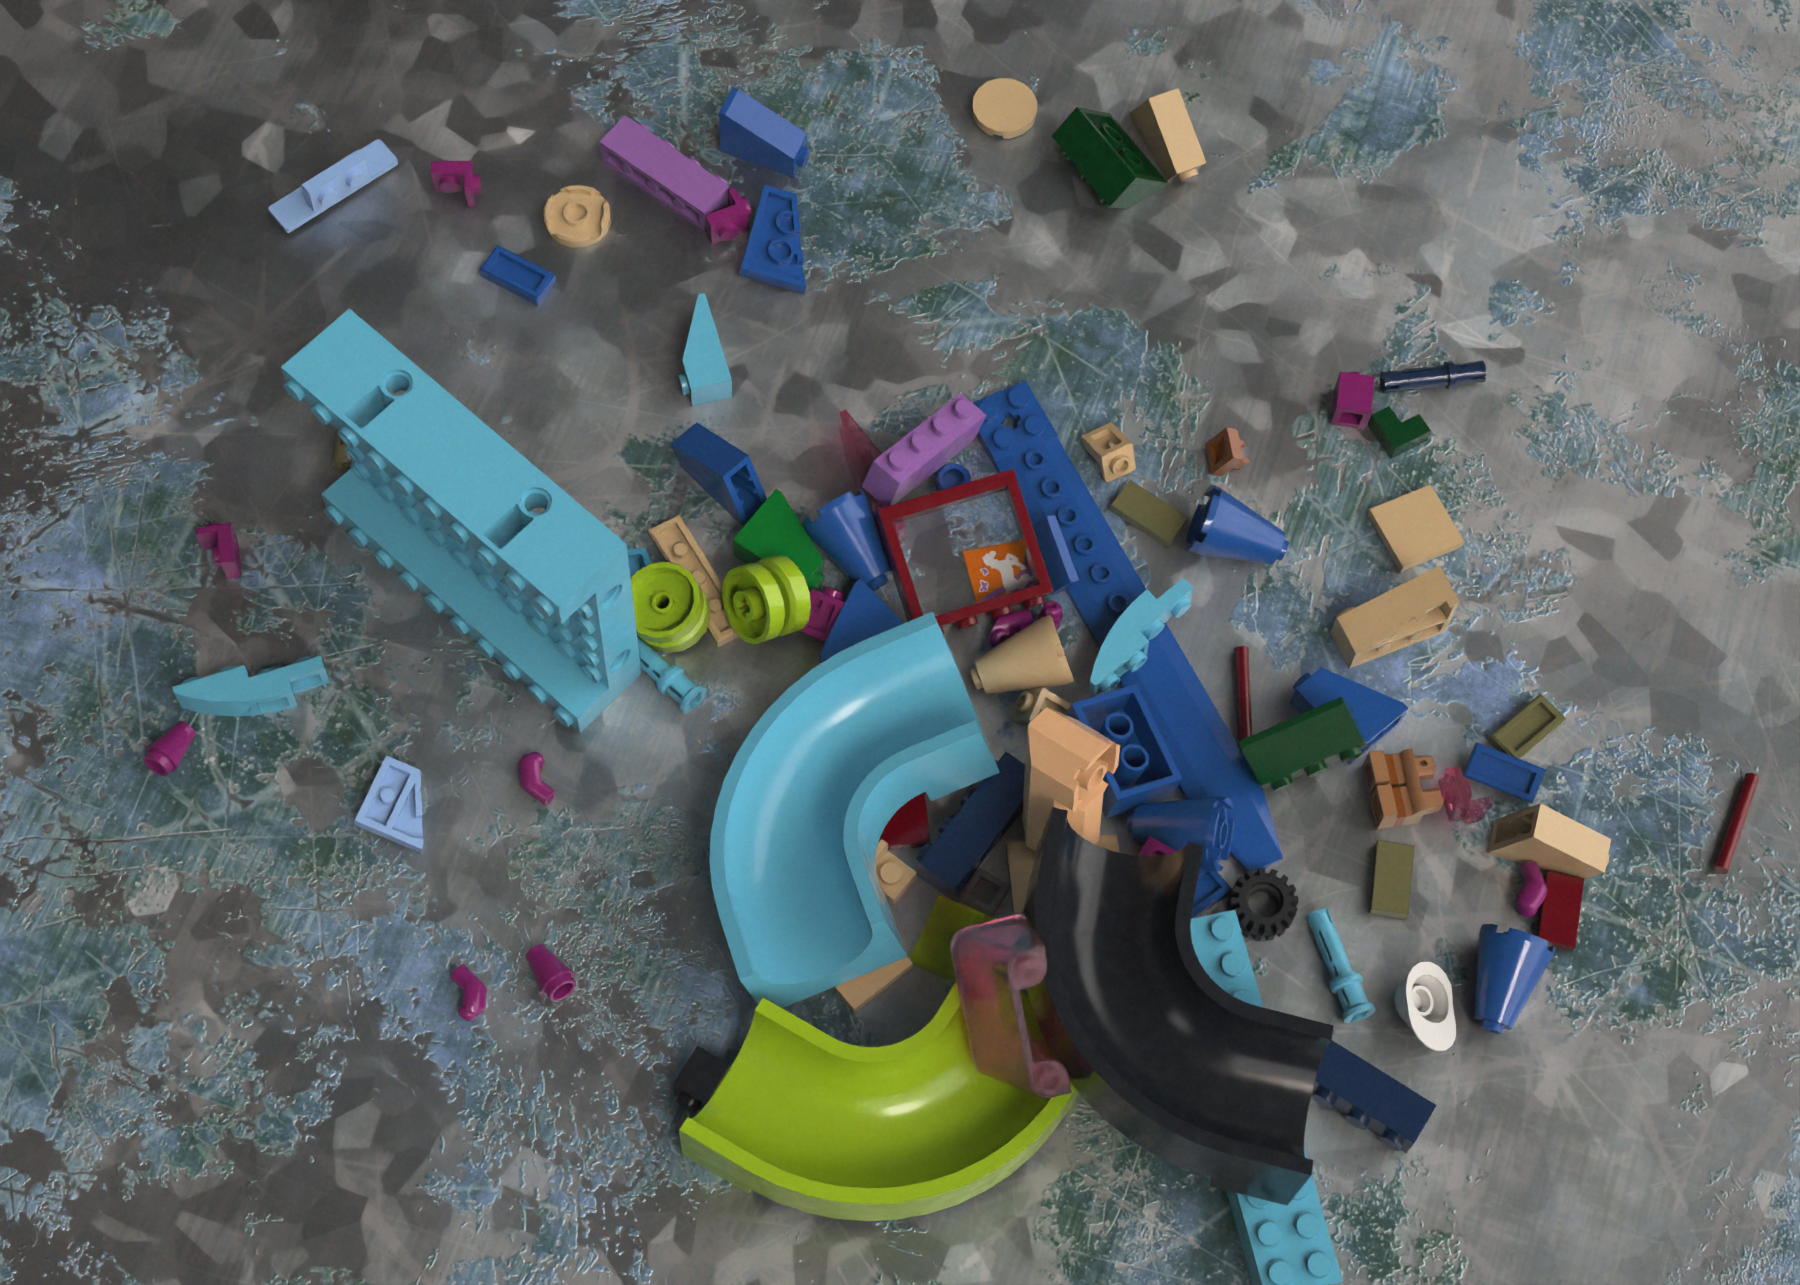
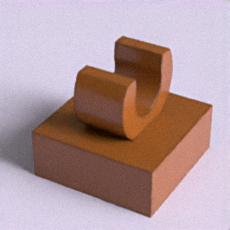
[1205,427,1250,476]

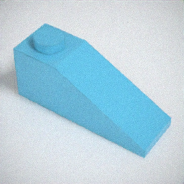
[678,293,732,407]

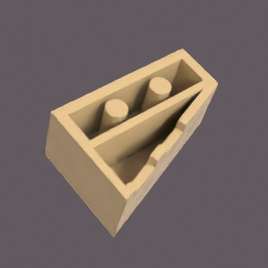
[1330,565,1460,668]

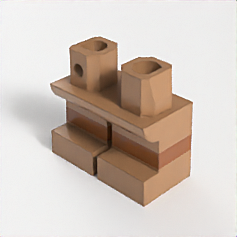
[1362,748,1443,830]

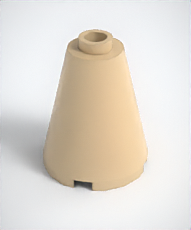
[970,615,1075,694]

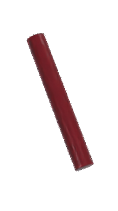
[1234,646,1253,751]
[1713,773,1760,874]

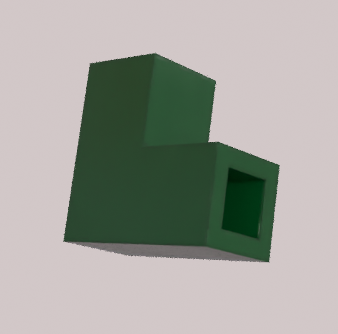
[1367,406,1431,459]

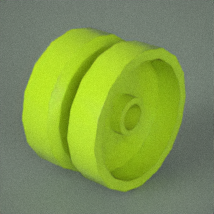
[722,555,811,645]
[631,561,711,653]

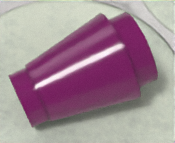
[143,721,196,777]
[525,944,576,1002]

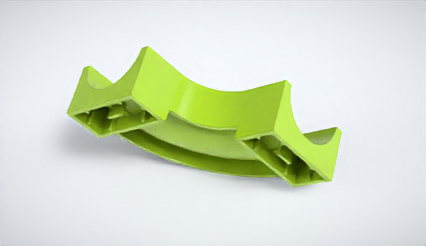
[679,945,1079,1221]

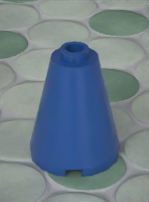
[1185,485,1289,565]
[802,489,891,591]
[1127,796,1234,871]
[1474,924,1556,1034]

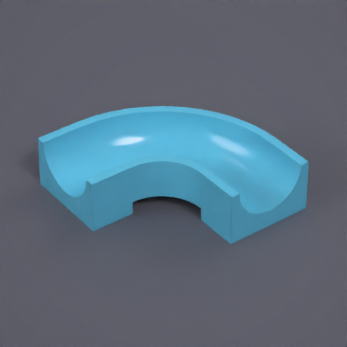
[709,611,1000,1008]

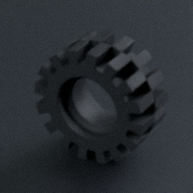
[1227,868,1299,941]

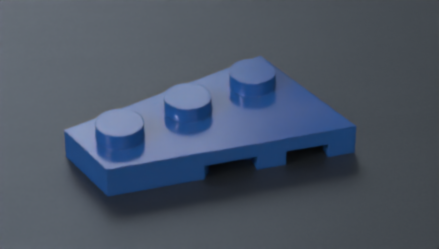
[739,184,806,294]

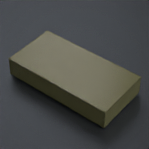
[1110,480,1189,548]
[1488,693,1566,759]
[1369,840,1414,919]

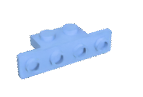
[268,139,398,233]

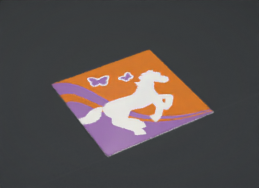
[963,540,1036,603]

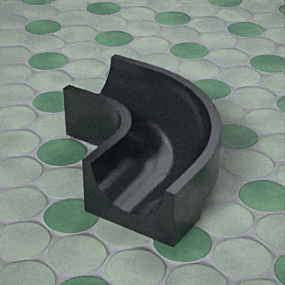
[1023,807,1334,1206]

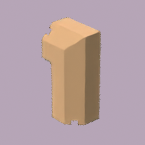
[1022,707,1120,852]

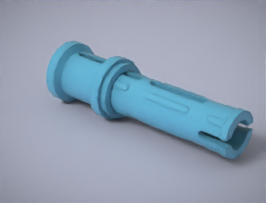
[637,636,707,714]
[1306,908,1376,1023]

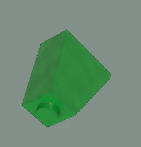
[733,489,825,592]

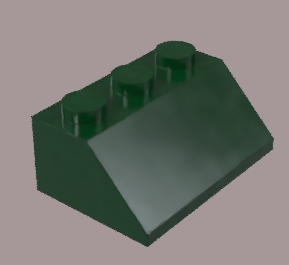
[1052,107,1168,209]
[1238,696,1368,792]

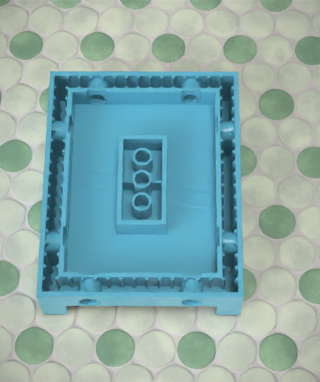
[281,308,641,733]

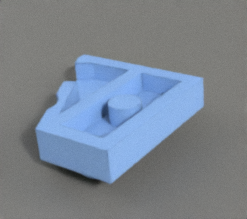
[354,755,424,853]

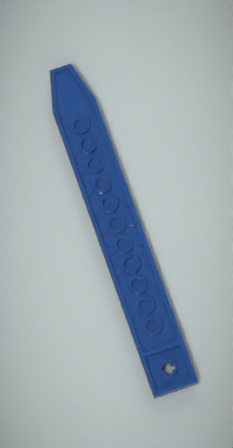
[973,380,1283,873]

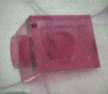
[1438,766,1493,824]

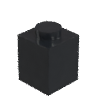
[673,1046,731,1113]

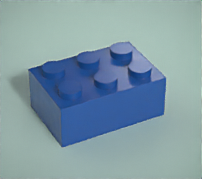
[1065,684,1183,818]

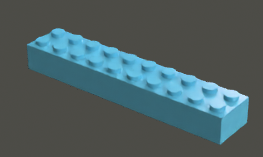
[1190,910,1343,1285]

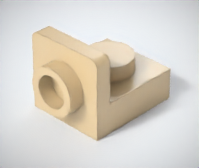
[1081,422,1136,483]
[1012,687,1071,725]
[875,839,917,905]

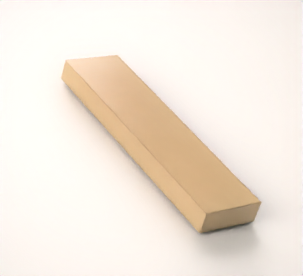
[648,515,739,647]

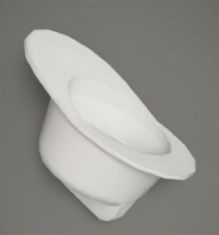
[1394,962,1456,1051]

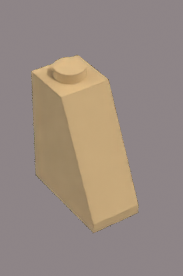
[1130,88,1206,182]
[1488,803,1611,879]

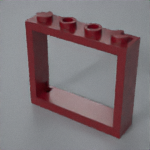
[873,469,1053,634]

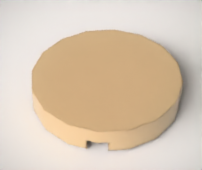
[972,78,1037,139]
[543,185,611,248]

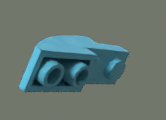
[1088,578,1194,697]
[172,655,330,716]

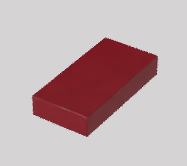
[1536,871,1584,952]

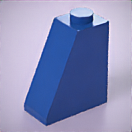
[719,87,810,178]
[671,423,767,526]
[819,578,904,664]
[1290,667,1408,765]

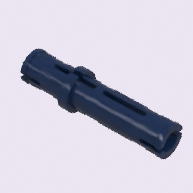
[1380,360,1486,394]

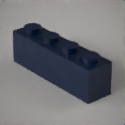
[916,752,1025,901]
[1312,1040,1437,1153]

